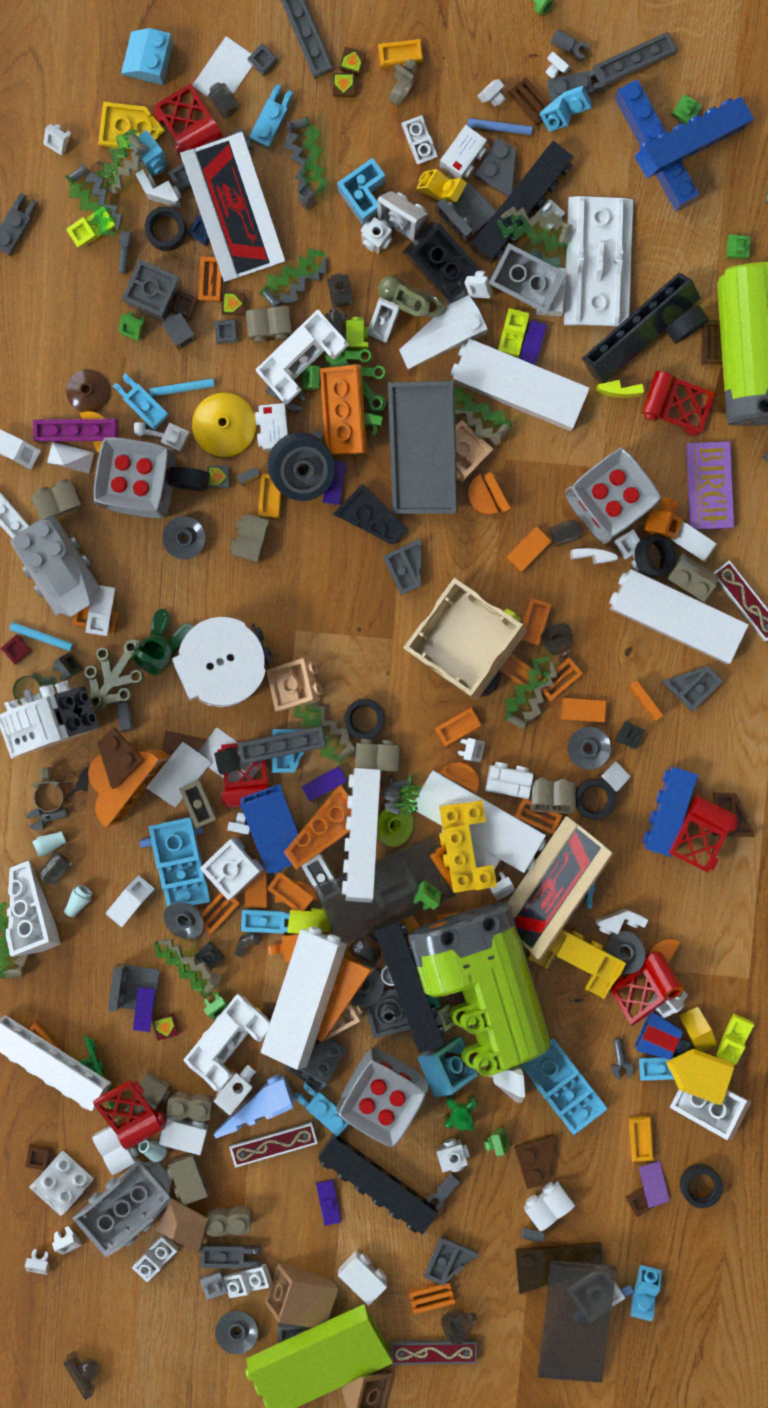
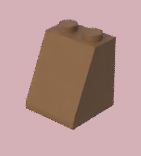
[265,1262,338,1328]

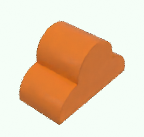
[88,749,171,827]

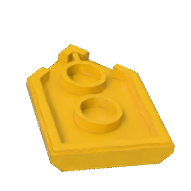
[98,102,165,149]
[666,1049,734,1105]

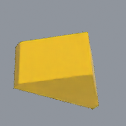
[678,1006,717,1052]

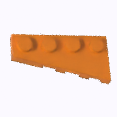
[284,785,351,869]
[316,956,374,1042]

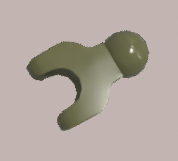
[378,275,444,317]

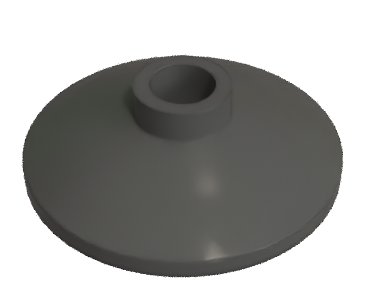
[162,516,206,560]
[567,727,611,770]
[163,902,205,939]
[606,931,646,974]
[351,963,384,1007]
[215,1310,258,1354]

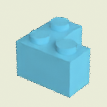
[337,158,385,225]

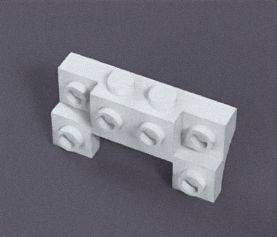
[256,310,349,405]
[184,994,270,1092]

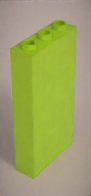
[245,1304,393,1408]

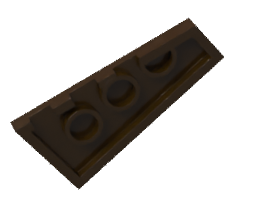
[515,1242,603,1294]

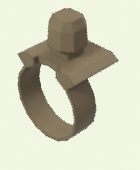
[389,59,417,106]
[31,767,65,812]

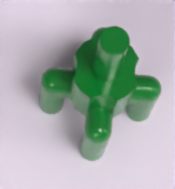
[444,1094,477,1131]

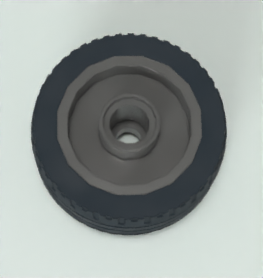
[268,432,335,501]

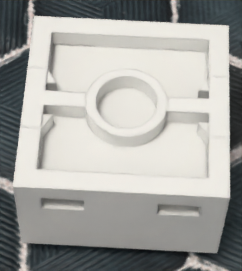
[200,837,265,901]

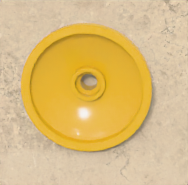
[192,393,257,458]

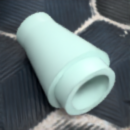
[32,831,67,857]
[64,885,93,918]
[138,1140,167,1162]

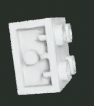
[29,1151,93,1216]

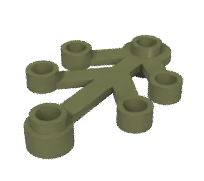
[84,639,144,713]

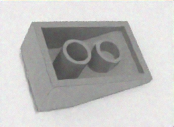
[489,243,567,314]

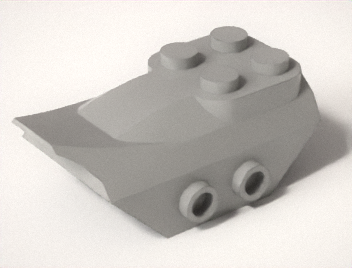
[10,515,100,617]
[72,1160,172,1257]

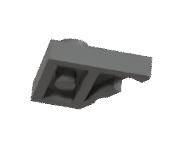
[475,138,516,198]
[383,539,421,596]
[662,666,723,712]
[423,1235,479,1285]

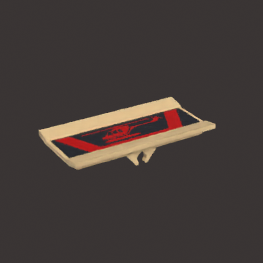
[508,816,614,960]

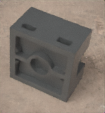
[122,259,182,322]

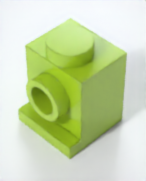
[346,317,368,351]

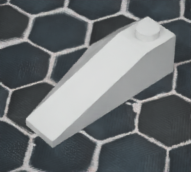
[399,295,487,370]
[6,861,61,957]
[489,1064,525,1103]

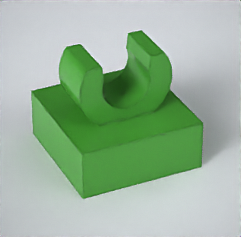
[671,94,702,124]
[726,234,751,260]
[119,311,144,341]
[302,365,321,391]
[364,411,384,435]
[414,880,441,910]
[204,992,229,1020]
[484,1127,510,1156]

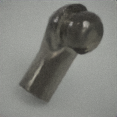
[234,932,262,958]

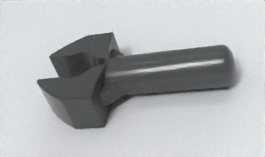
[118,231,132,274]
[266,386,306,413]
[26,808,68,831]
[610,1038,633,1080]

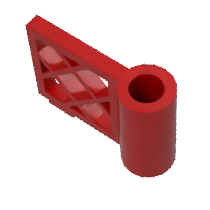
[152,83,223,158]
[641,371,715,437]
[217,743,269,809]
[668,795,739,873]
[610,951,684,1026]
[93,1079,167,1150]

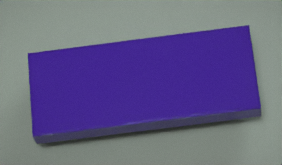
[519,320,547,365]
[323,461,346,505]
[302,766,347,802]
[133,987,155,1032]
[316,1179,341,1226]

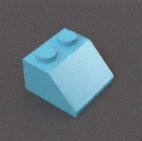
[121,28,174,85]
[417,1036,478,1097]

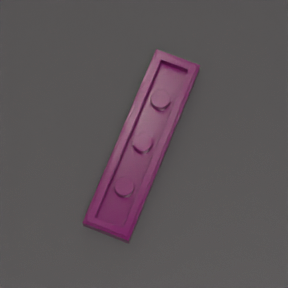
[33,419,119,442]

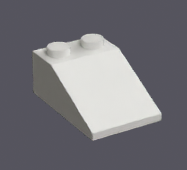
[377,191,428,241]
[670,1089,751,1140]

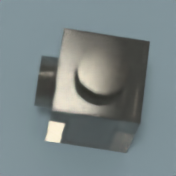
[327,273,354,309]

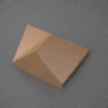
[155,1199,209,1253]
[341,1371,393,1408]

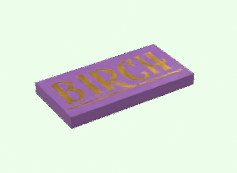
[686,441,734,530]

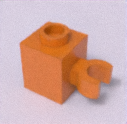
[644,497,683,540]
[268,933,299,962]

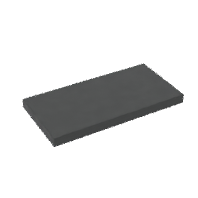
[388,381,458,514]

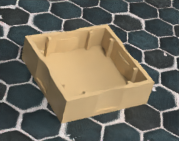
[403,578,528,701]

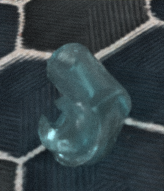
[530,249,560,268]

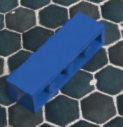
[642,766,698,857]

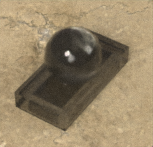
[64,1351,99,1400]

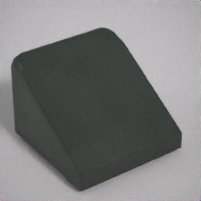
[214,748,241,775]

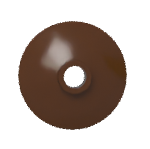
[66,370,109,412]

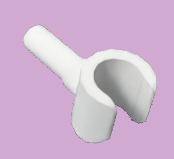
[134,422,164,438]

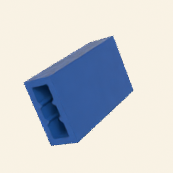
[240,784,300,874]

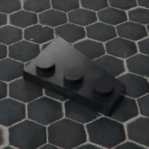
[333,484,408,545]

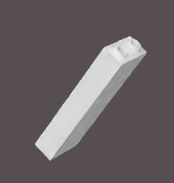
[450,338,589,431]
[609,569,749,664]
[411,770,546,873]
[260,926,347,1070]

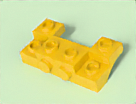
[439,800,497,893]
[528,929,626,999]

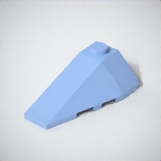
[214,1074,295,1138]

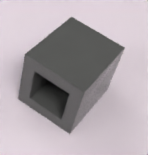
[162,313,196,350]

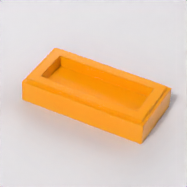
[378,39,423,68]
[258,473,282,519]
[628,1116,654,1162]

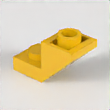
[416,169,467,202]

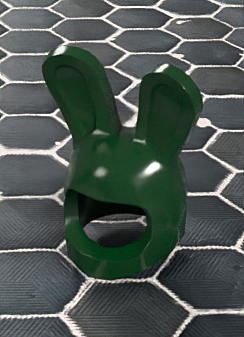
[133,609,194,676]

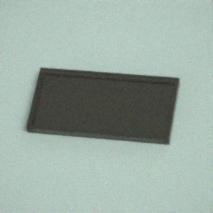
[314,836,457,944]
[537,1261,617,1383]

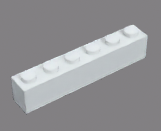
[342,768,380,903]
[0,1015,111,1111]

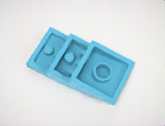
[148,817,211,907]
[520,1038,608,1135]

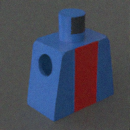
[634,1011,690,1059]

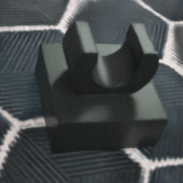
[53,652,83,680]
[615,721,645,749]
[194,941,225,971]

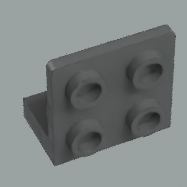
[436,182,496,243]
[108,964,160,1012]
[284,1038,346,1091]

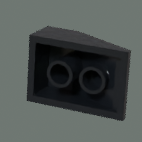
[402,221,481,302]

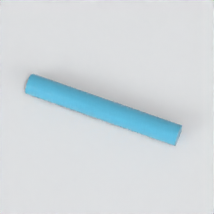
[150,378,215,397]
[9,622,73,651]

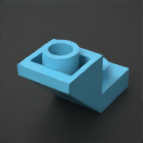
[540,86,592,132]
[630,1265,662,1321]

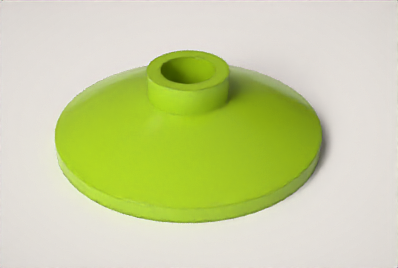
[377,804,413,847]

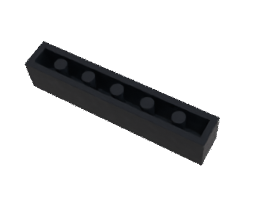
[471,140,573,264]
[582,272,701,383]
[374,918,446,1054]
[318,1133,438,1235]

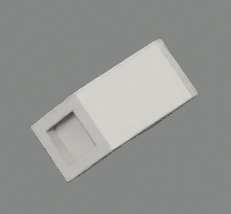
[135,170,182,208]
[0,430,40,470]
[85,585,115,636]
[106,875,154,927]
[595,908,648,935]

